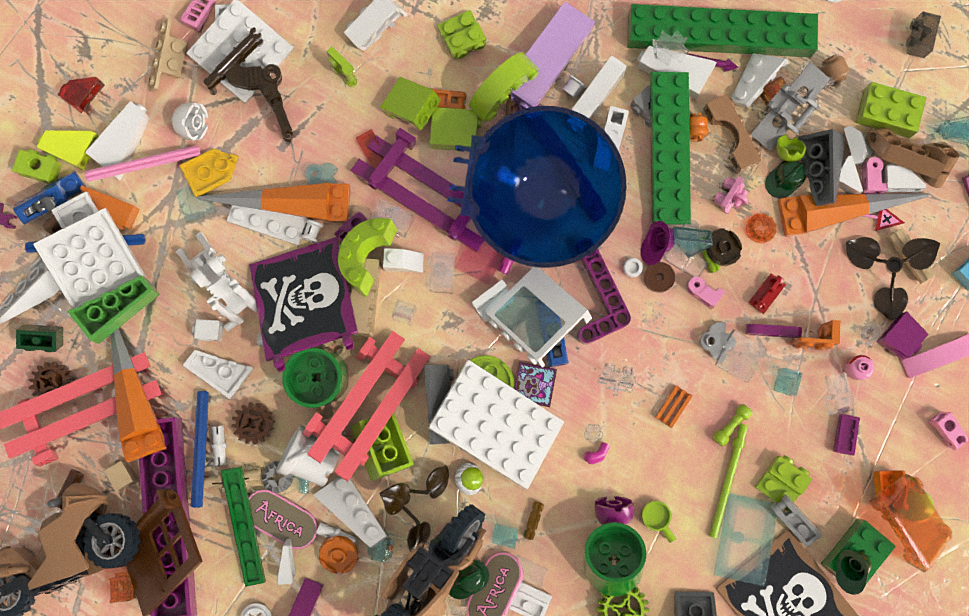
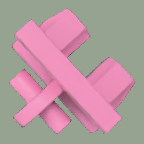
[714,176,749,214]

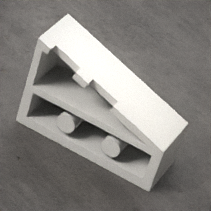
[344,0,408,51]

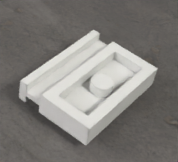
[509,582,552,616]

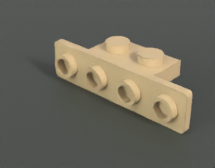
[148,17,187,93]

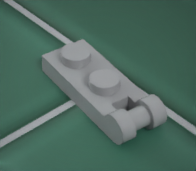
[771,494,822,547]

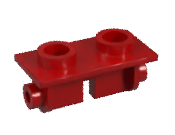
[748,273,786,314]

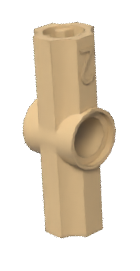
[887,227,936,284]

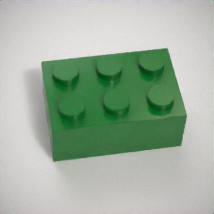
[821,519,896,584]

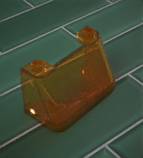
[869,474,952,573]

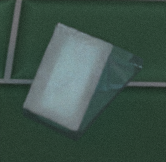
[673,227,713,258]

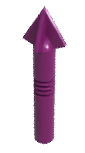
[685,53,739,72]

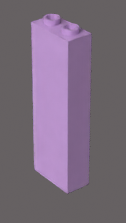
[510,2,596,114]

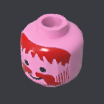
[845,355,874,381]

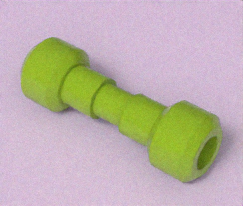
[712,404,752,446]

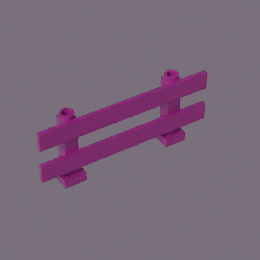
[351,128,502,252]

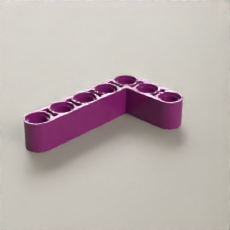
[577,241,631,345]

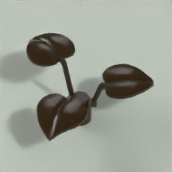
[846,237,940,321]
[379,465,449,552]

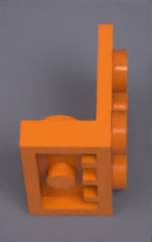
[790,320,841,350]

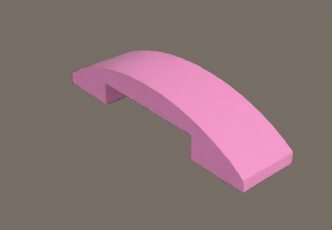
[901,334,969,378]

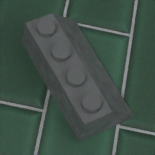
[424,365,454,445]

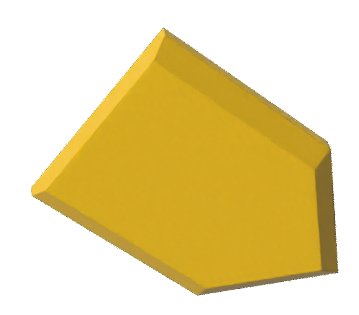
[179,148,239,197]

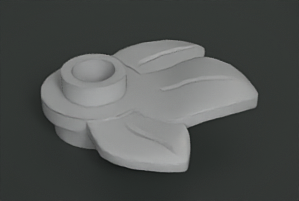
[699,322,736,360]

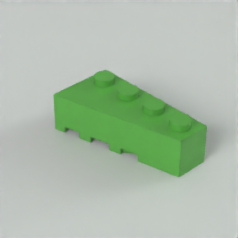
[67,276,160,344]

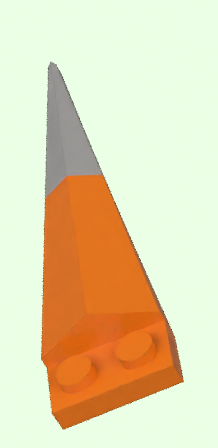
[196,183,350,223]
[778,193,930,237]
[111,328,166,462]

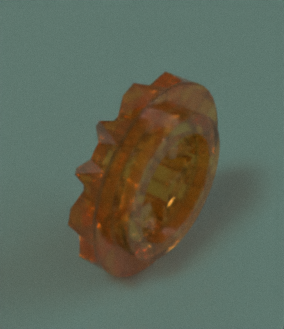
[746,213,777,243]

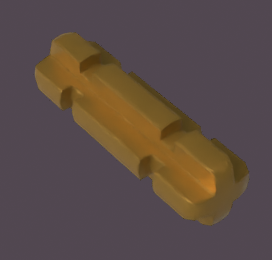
[523,501,544,540]

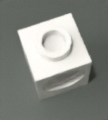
[192,319,224,342]

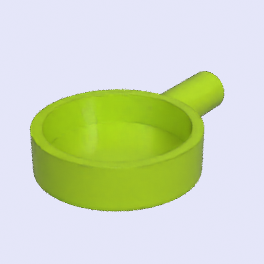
[641,501,676,543]

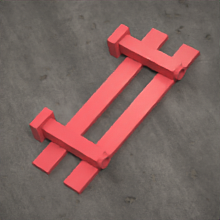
[302,331,431,482]
[0,352,162,467]

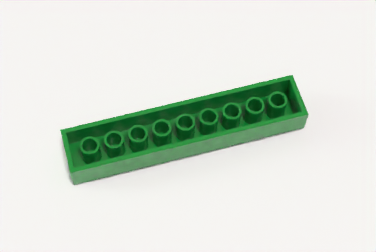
[627,4,818,58]

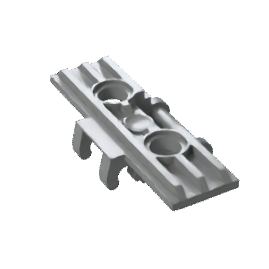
[751,62,830,151]

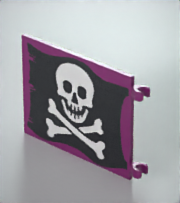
[250,237,358,372]

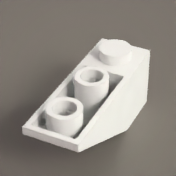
[595,106,629,170]

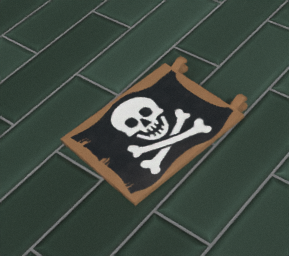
[716,529,859,616]

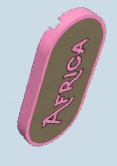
[249,490,318,549]
[467,553,523,616]

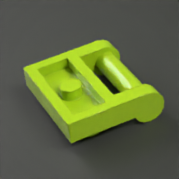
[326,46,357,87]

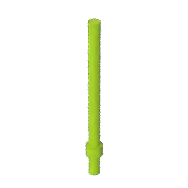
[709,424,748,539]

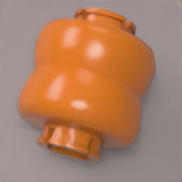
[689,113,709,142]

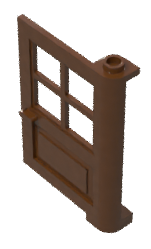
[106,489,203,616]

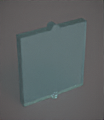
[175,185,216,222]

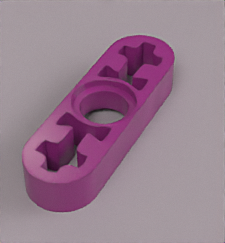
[746,324,802,338]

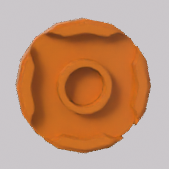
[319,535,359,574]

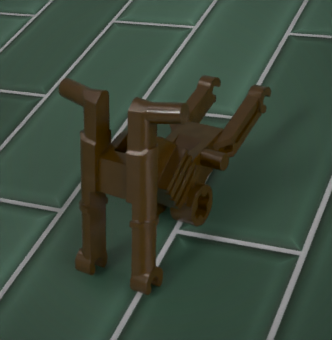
[204,27,293,143]

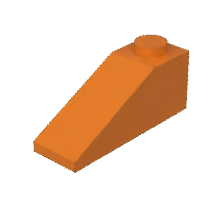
[80,185,140,231]

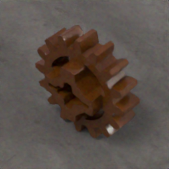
[29,362,74,397]
[231,402,275,445]

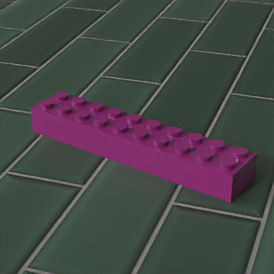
[139,417,197,616]

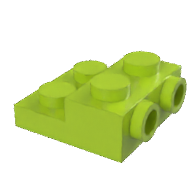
[437,10,487,59]
[755,455,813,511]

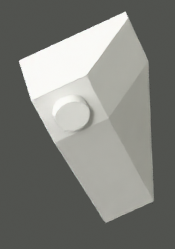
[0,256,61,324]

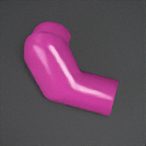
[583,442,610,465]

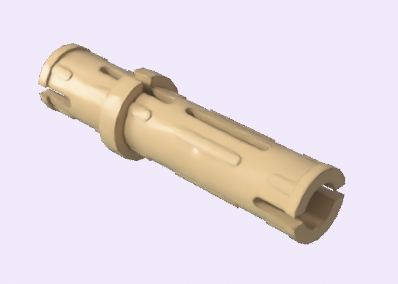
[204,468,262,489]

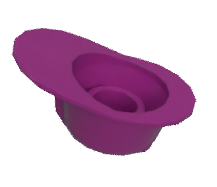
[641,221,675,265]

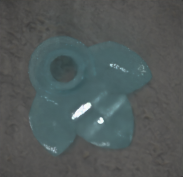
[305,163,338,185]

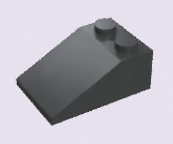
[674,592,717,616]

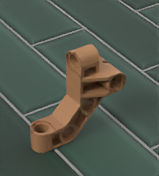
[866,128,960,188]

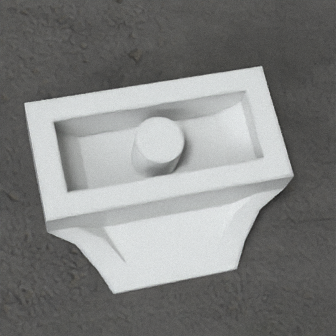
[844,126,873,166]

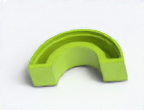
[469,52,540,123]
[338,218,398,297]

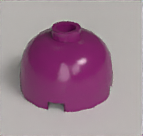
[595,496,634,525]

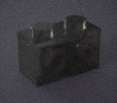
[905,11,941,58]

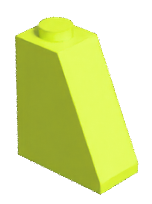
[37,130,99,171]

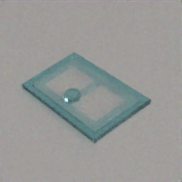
[714,493,777,586]

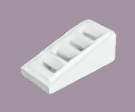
[277,539,296,585]

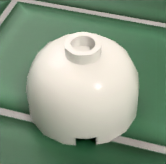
[172,102,208,141]

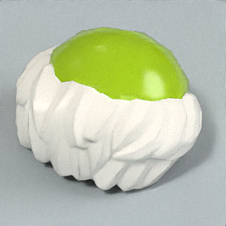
[454,462,484,495]

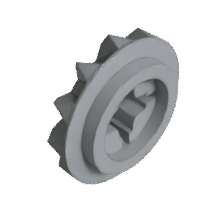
[262,461,293,493]

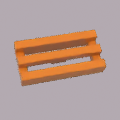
[655,385,693,428]

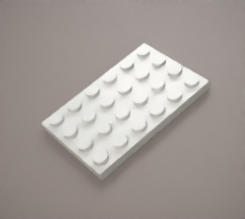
[427,360,564,489]

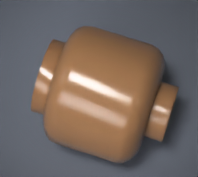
[821,54,850,84]

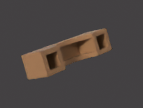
[703,94,761,174]

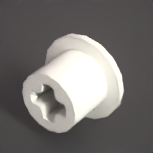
[562,73,587,99]

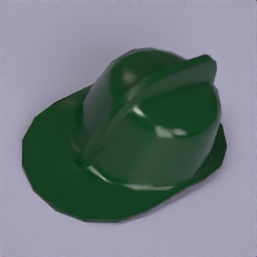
[765,161,806,199]
[836,549,871,595]
[449,560,489,600]

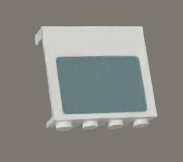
[486,265,592,368]

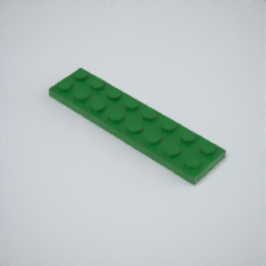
[650,72,691,225]

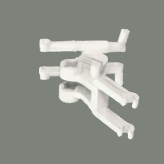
[175,231,257,332]

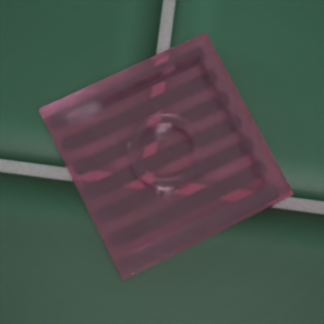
[455,241,506,285]

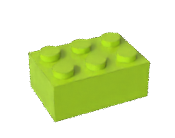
[855,82,927,138]
[351,413,414,482]

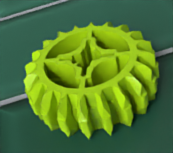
[596,587,650,616]

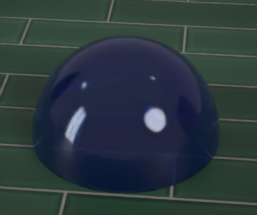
[447,106,627,268]

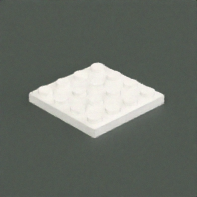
[186,0,294,104]
[33,208,146,308]

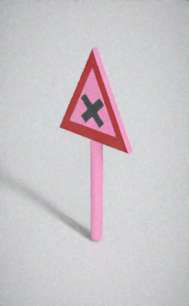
[864,209,905,231]

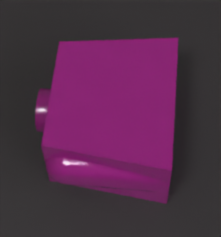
[876,311,929,360]

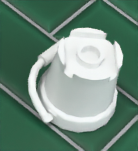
[277,425,340,487]

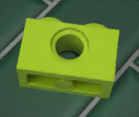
[12,149,62,184]

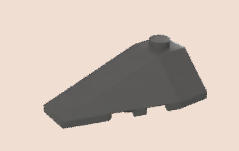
[798,129,844,206]

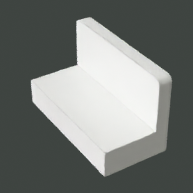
[472,280,515,322]

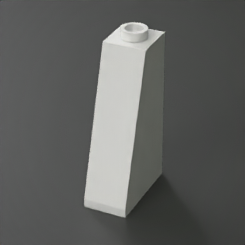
[637,46,717,100]
[567,55,627,130]
[85,101,150,180]

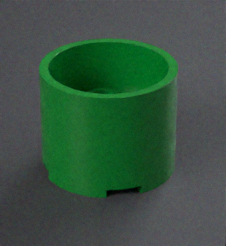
[282,348,349,408]
[584,522,646,596]

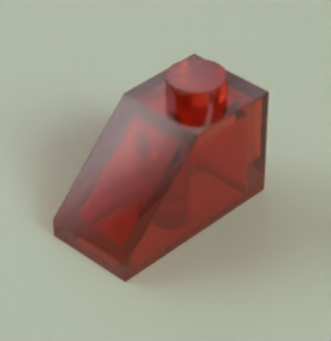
[57,77,105,113]

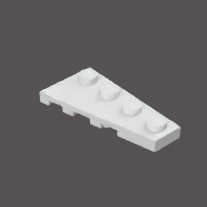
[227,205,309,246]
[314,476,388,548]

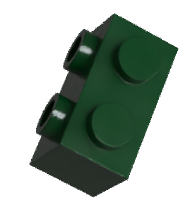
[16,324,63,352]

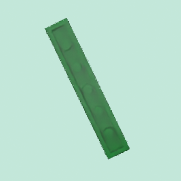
[221,466,266,587]

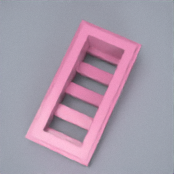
[180,0,216,32]

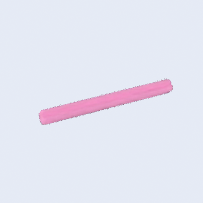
[85,145,200,182]

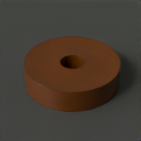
[644,262,675,293]

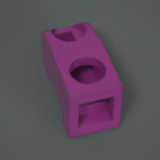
[334,211,368,243]

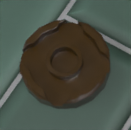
[706,228,742,266]

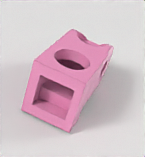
[862,157,887,194]
[686,277,725,309]
[928,411,968,450]

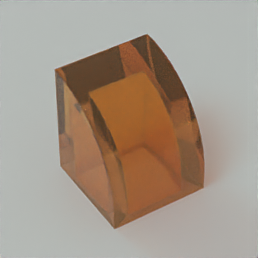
[759,76,786,108]

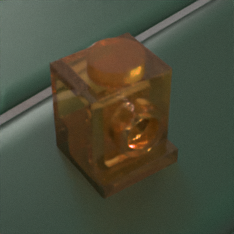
[109,572,136,603]

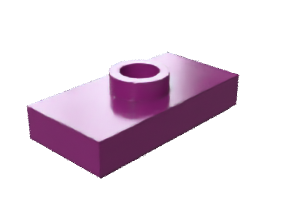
[833,414,860,456]

